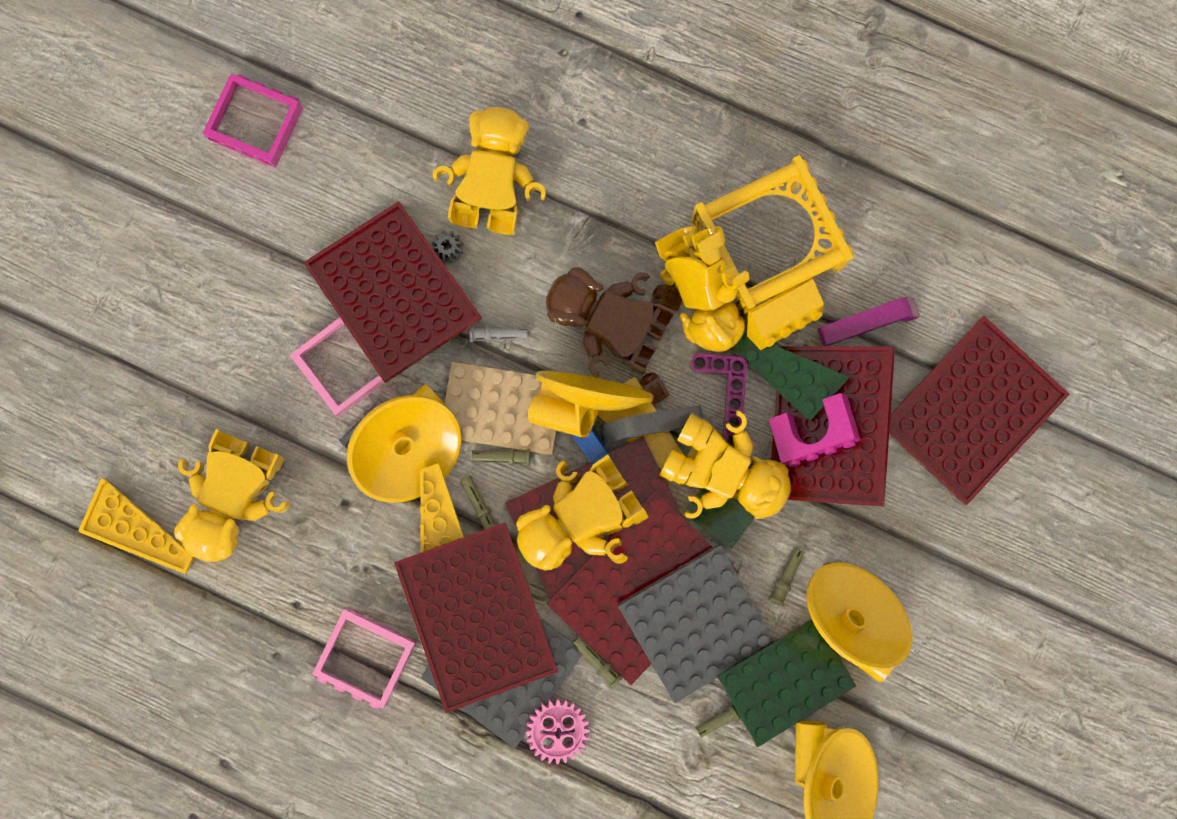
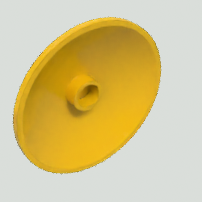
[528,371,654,438]
[347,383,461,503]
[806,562,913,683]
[795,720,879,819]

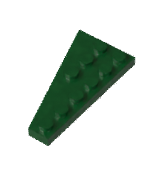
[730,332,851,421]

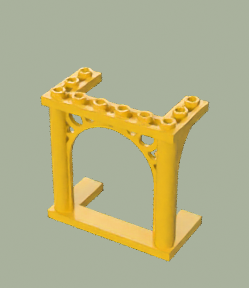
[690,155,854,318]

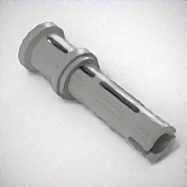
[469,326,527,343]

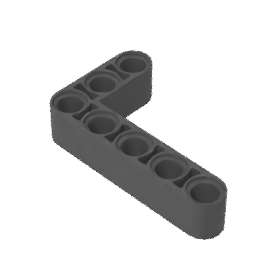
[600,405,703,445]

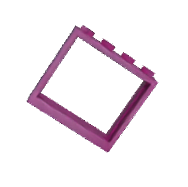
[202,74,303,168]

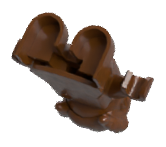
[546,267,675,378]

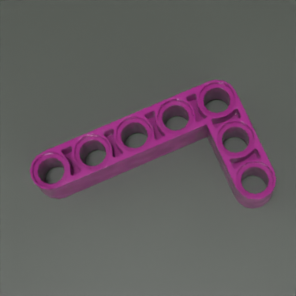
[817,297,920,346]
[690,354,747,441]

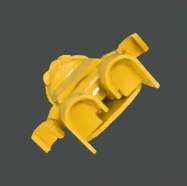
[433,106,546,235]
[655,226,749,352]
[659,410,791,519]
[174,429,290,562]
[516,455,649,570]

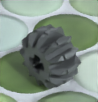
[432,231,464,263]

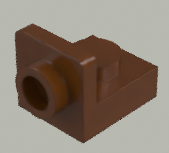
[651,284,682,311]
[639,372,670,405]

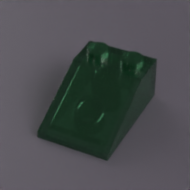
[683,488,755,549]

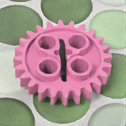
[525,698,590,764]

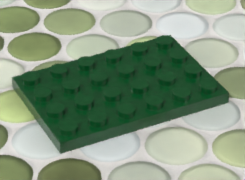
[717,619,856,747]

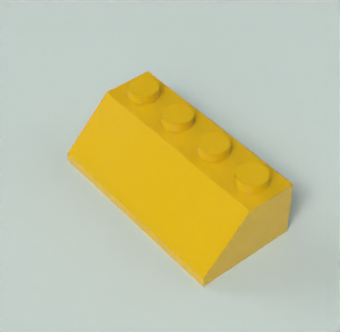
[747,278,824,350]

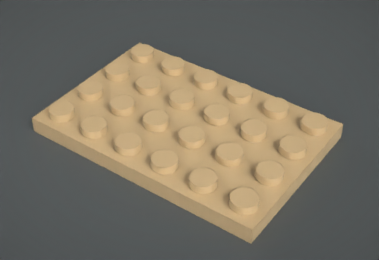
[444,362,556,455]

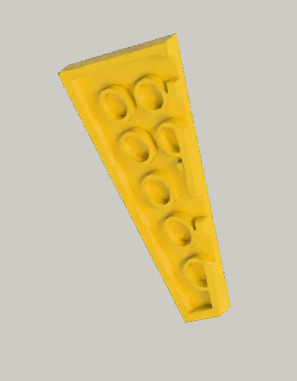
[597,377,682,470]
[420,463,464,552]
[78,478,194,574]

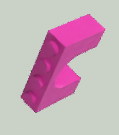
[769,393,861,467]

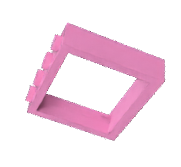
[290,317,384,417]
[312,608,417,709]

